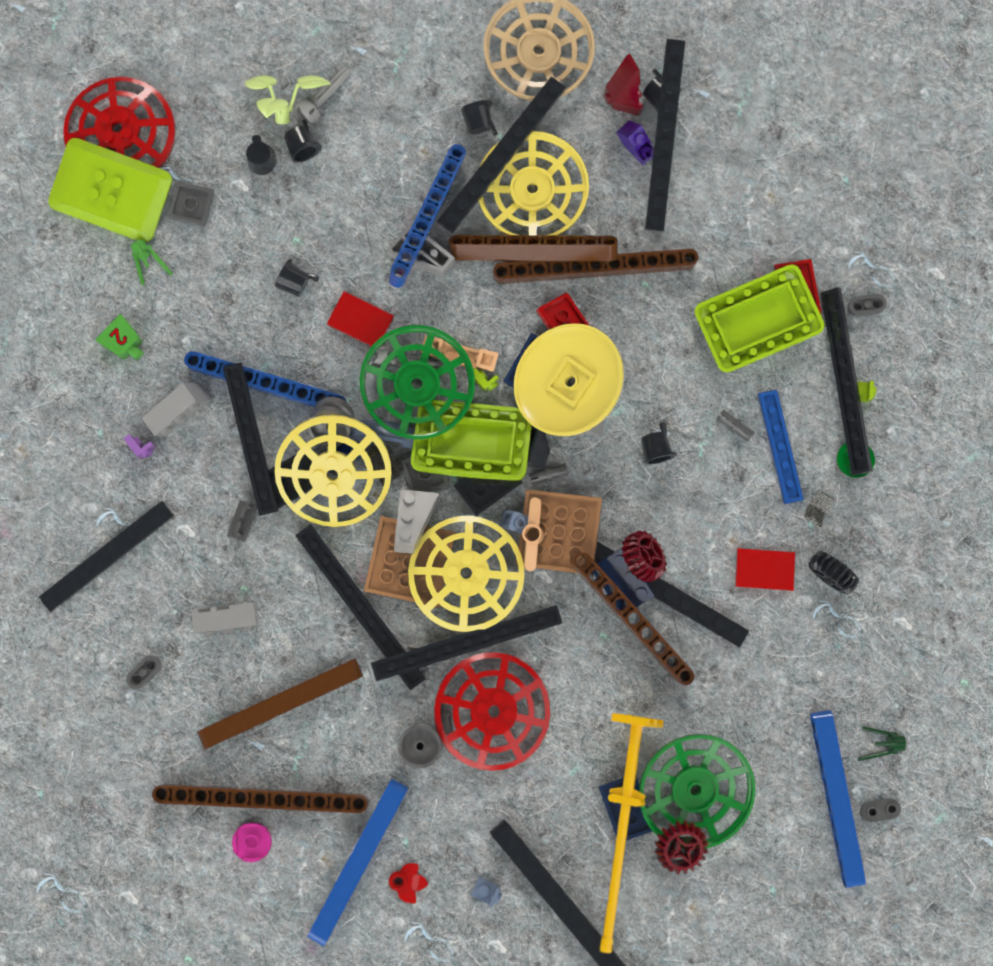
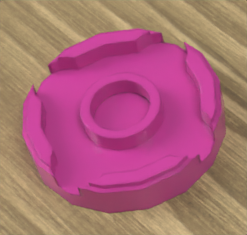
[232,822,272,863]

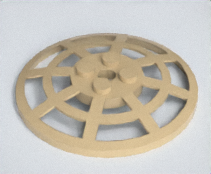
[484,0,595,101]

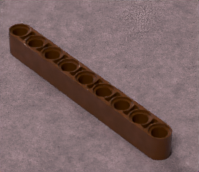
[449,235,618,261]
[570,552,695,685]
[197,658,363,750]

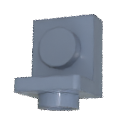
[499,510,529,534]
[471,876,502,907]

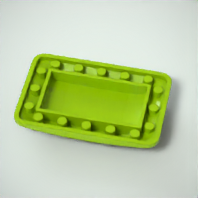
[48,138,173,243]
[694,265,825,373]
[411,400,531,480]

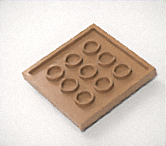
[516,489,603,575]
[364,516,456,608]

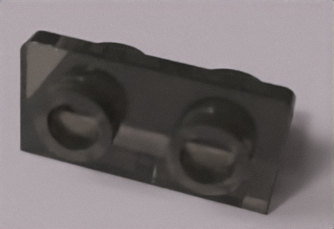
[367,443,403,487]

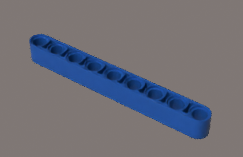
[389,144,466,288]
[184,351,348,408]
[810,710,866,888]
[307,779,409,947]

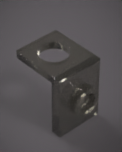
[804,490,835,527]

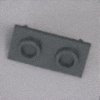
[227,500,257,542]

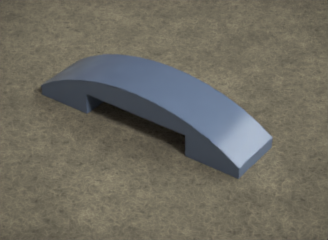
[348,420,415,449]

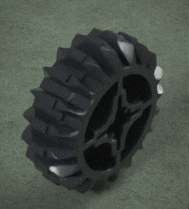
[808,551,859,595]

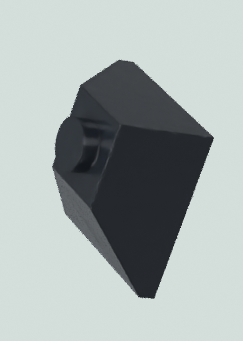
[527,425,550,469]

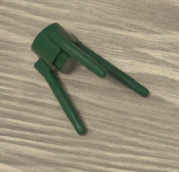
[858,726,906,761]

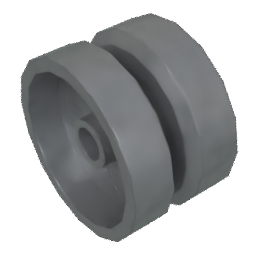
[308,397,355,446]
[398,724,442,768]

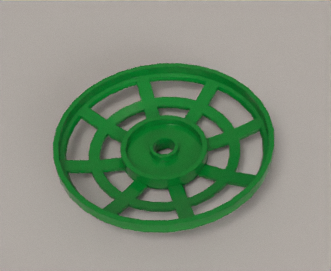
[359,325,475,440]
[639,734,756,850]

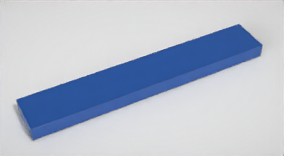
[757,389,804,505]

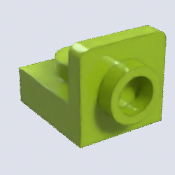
[473,368,499,393]
[857,381,877,403]

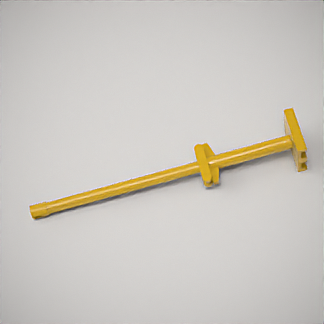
[600,713,664,953]

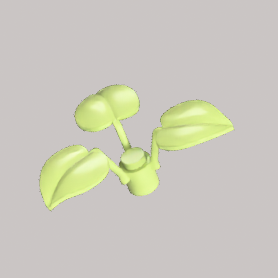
[245,75,331,124]

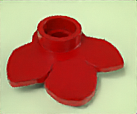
[389,863,428,904]

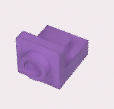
[123,434,156,459]

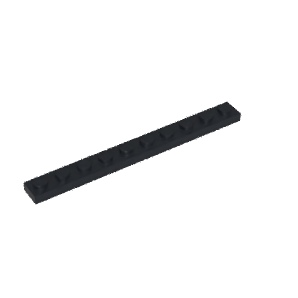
[645,39,685,232]
[437,76,566,234]
[821,287,873,476]
[295,524,426,691]
[595,541,749,648]
[371,605,562,681]

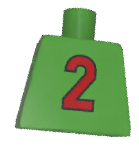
[95,314,144,361]

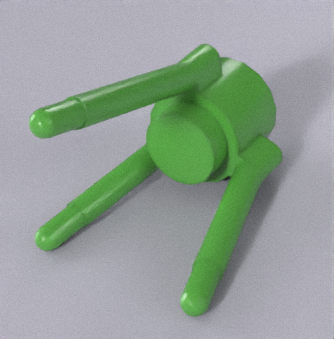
[131,240,173,285]

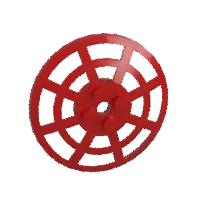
[63,77,176,168]
[434,652,550,771]

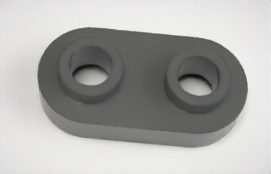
[847,294,887,317]
[126,656,162,689]
[860,798,901,822]

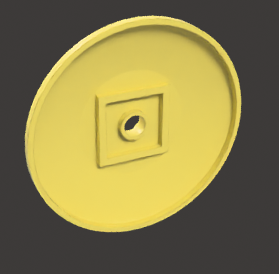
[514,323,624,436]

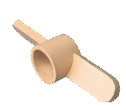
[522,498,544,571]

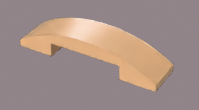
[421,335,499,372]

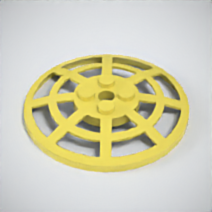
[479,131,589,235]
[275,415,392,527]
[408,516,525,632]

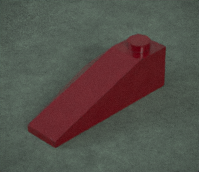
[603,54,643,116]

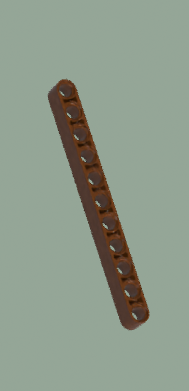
[493,249,699,284]
[152,784,369,813]

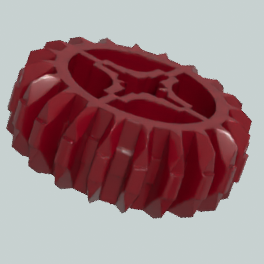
[621,530,667,582]
[655,820,708,875]

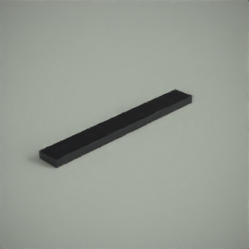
[223,362,279,516]
[39,501,174,612]

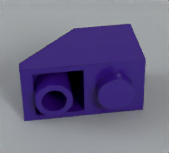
[616,120,654,165]

